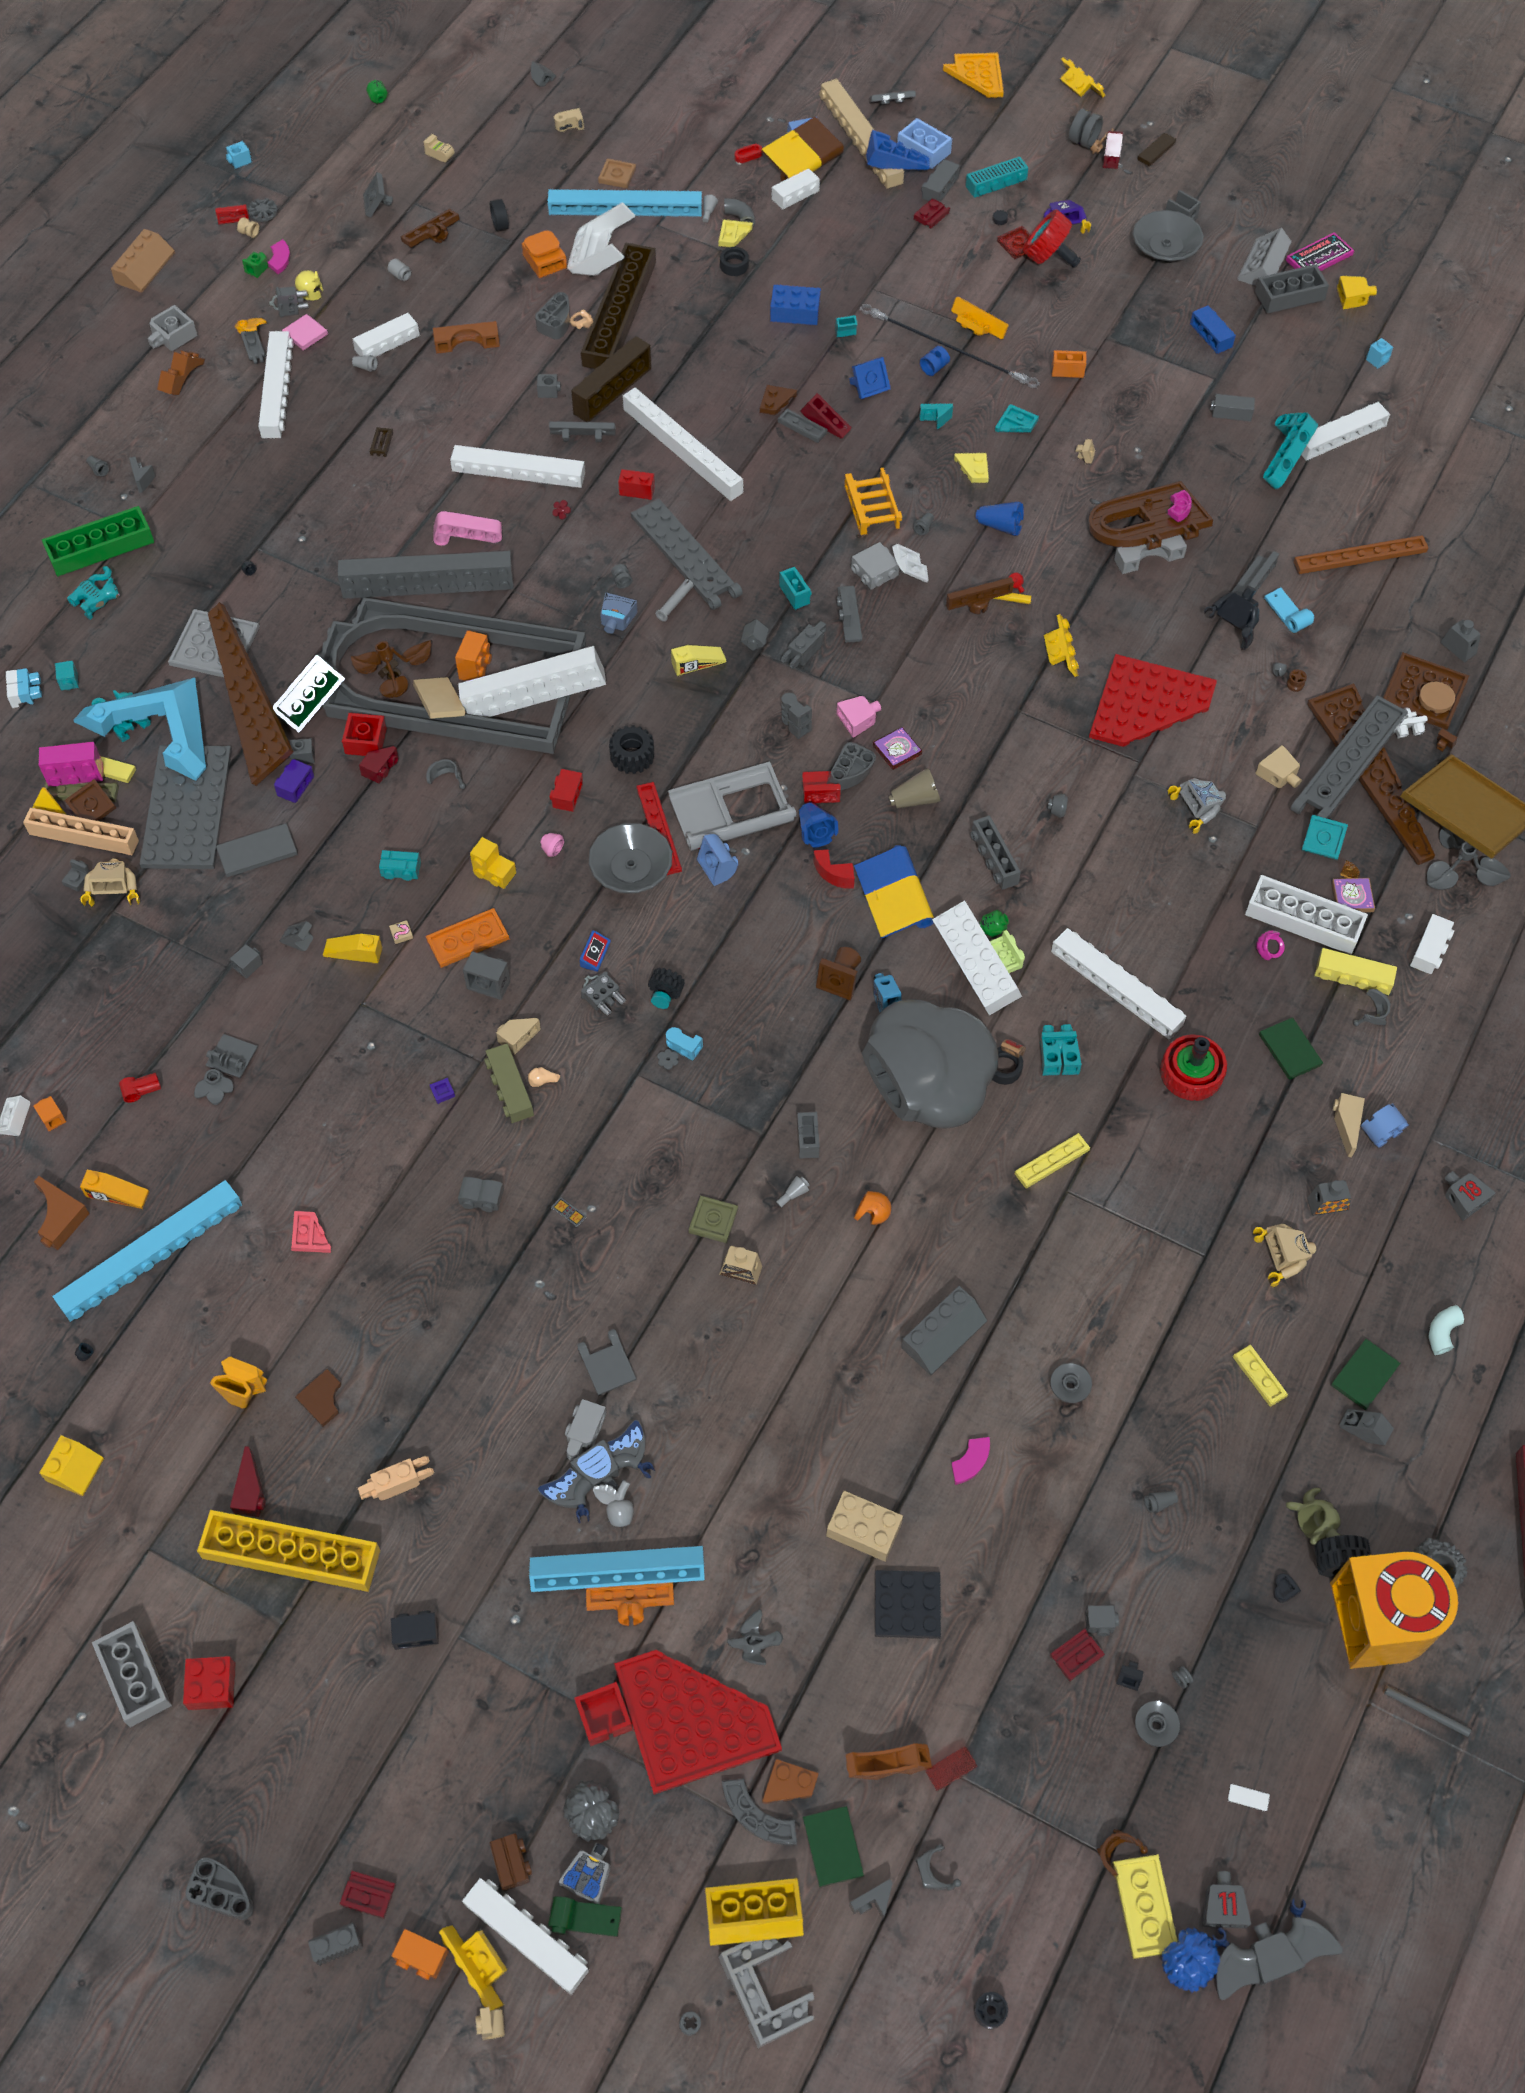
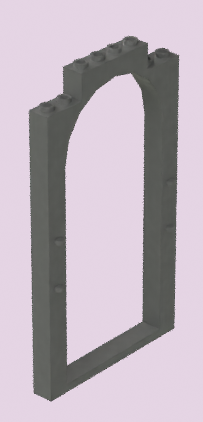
[319,597,586,754]

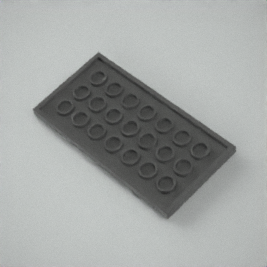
[140,745,232,869]

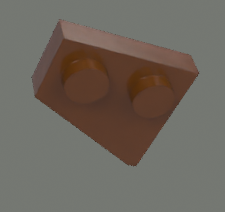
[760,385,797,415]

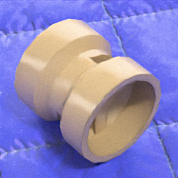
[237,217,259,238]

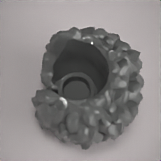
[1414,1538,1467,1589]
[563,1780,619,1842]

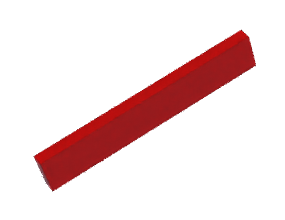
[636,782,682,876]

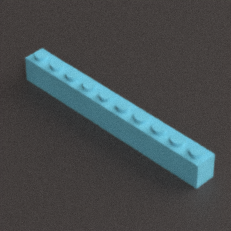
[548,190,702,216]
[52,1180,242,1322]

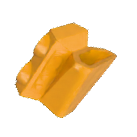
[211,1357,267,1408]

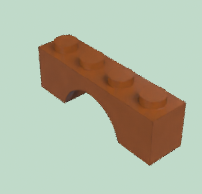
[433,321,500,354]

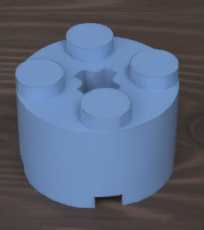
[1360,1103,1409,1148]

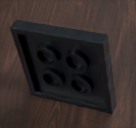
[875,1570,941,1639]

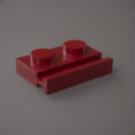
[913,198,950,229]
[1050,1629,1105,1682]
[340,1870,396,1919]

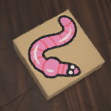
[389,920,413,944]

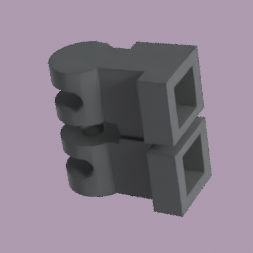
[781,693,812,739]

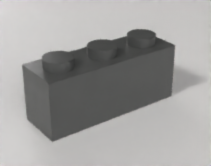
[921,159,960,202]

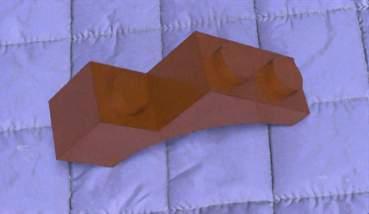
[157,350,205,395]
[845,1743,932,1780]

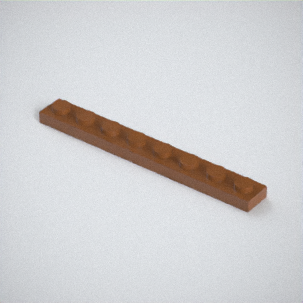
[1294,535,1428,574]

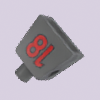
[1444,1171,1496,1221]

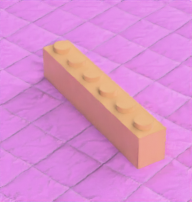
[23,808,139,855]

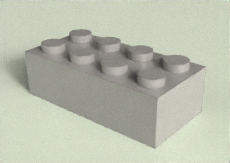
[92,1621,172,1727]

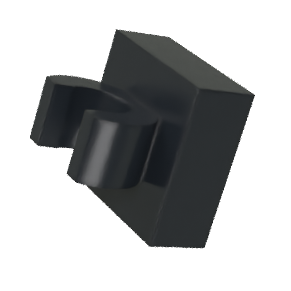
[1116,1660,1144,1691]

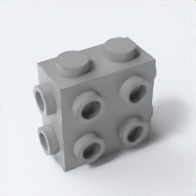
[851,542,899,589]

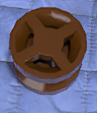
[1287,669,1307,692]

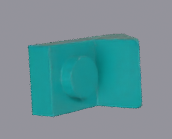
[919,404,953,429]

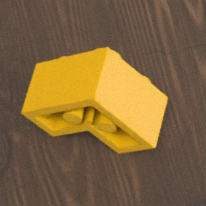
[470,837,516,889]

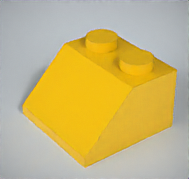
[39,1435,104,1496]

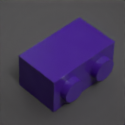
[274,759,314,803]

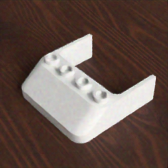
[567,202,635,275]

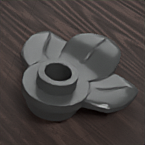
[194,1069,233,1105]

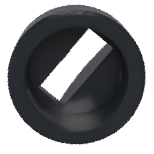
[241,560,256,576]
[75,1343,94,1361]

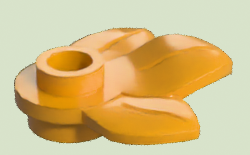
[235,318,267,333]

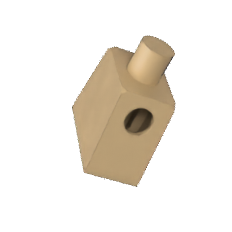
[1256,745,1302,788]

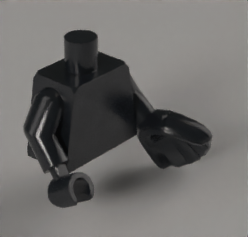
[1204,586,1259,650]

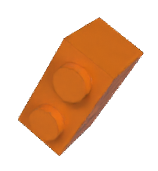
[1052,350,1086,378]
[392,1929,449,1980]

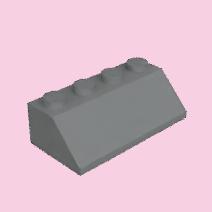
[1237,228,1292,286]

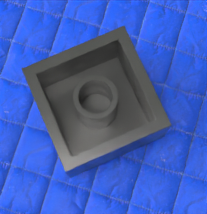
[463,951,510,1000]

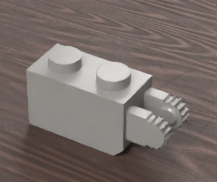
[565,1399,607,1461]

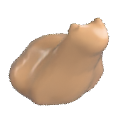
[528,1067,560,1087]

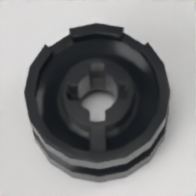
[974,1992,1008,2029]

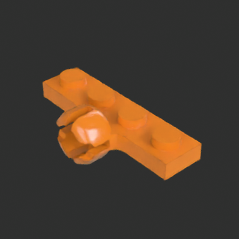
[586,1582,674,1626]

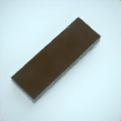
[1137,132,1176,166]

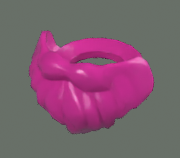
[1256,930,1285,960]

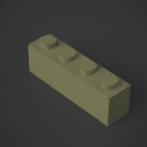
[484,1043,534,1123]

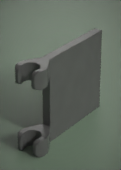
[577,1329,636,1396]

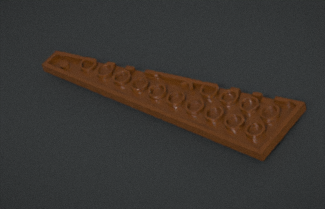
[208,602,294,786]

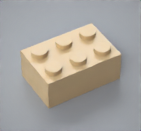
[826,1491,903,1562]

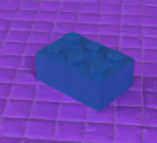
[770,285,821,325]

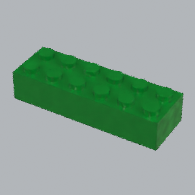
[41,506,154,577]

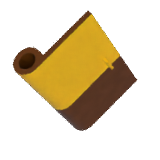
[761,117,844,182]

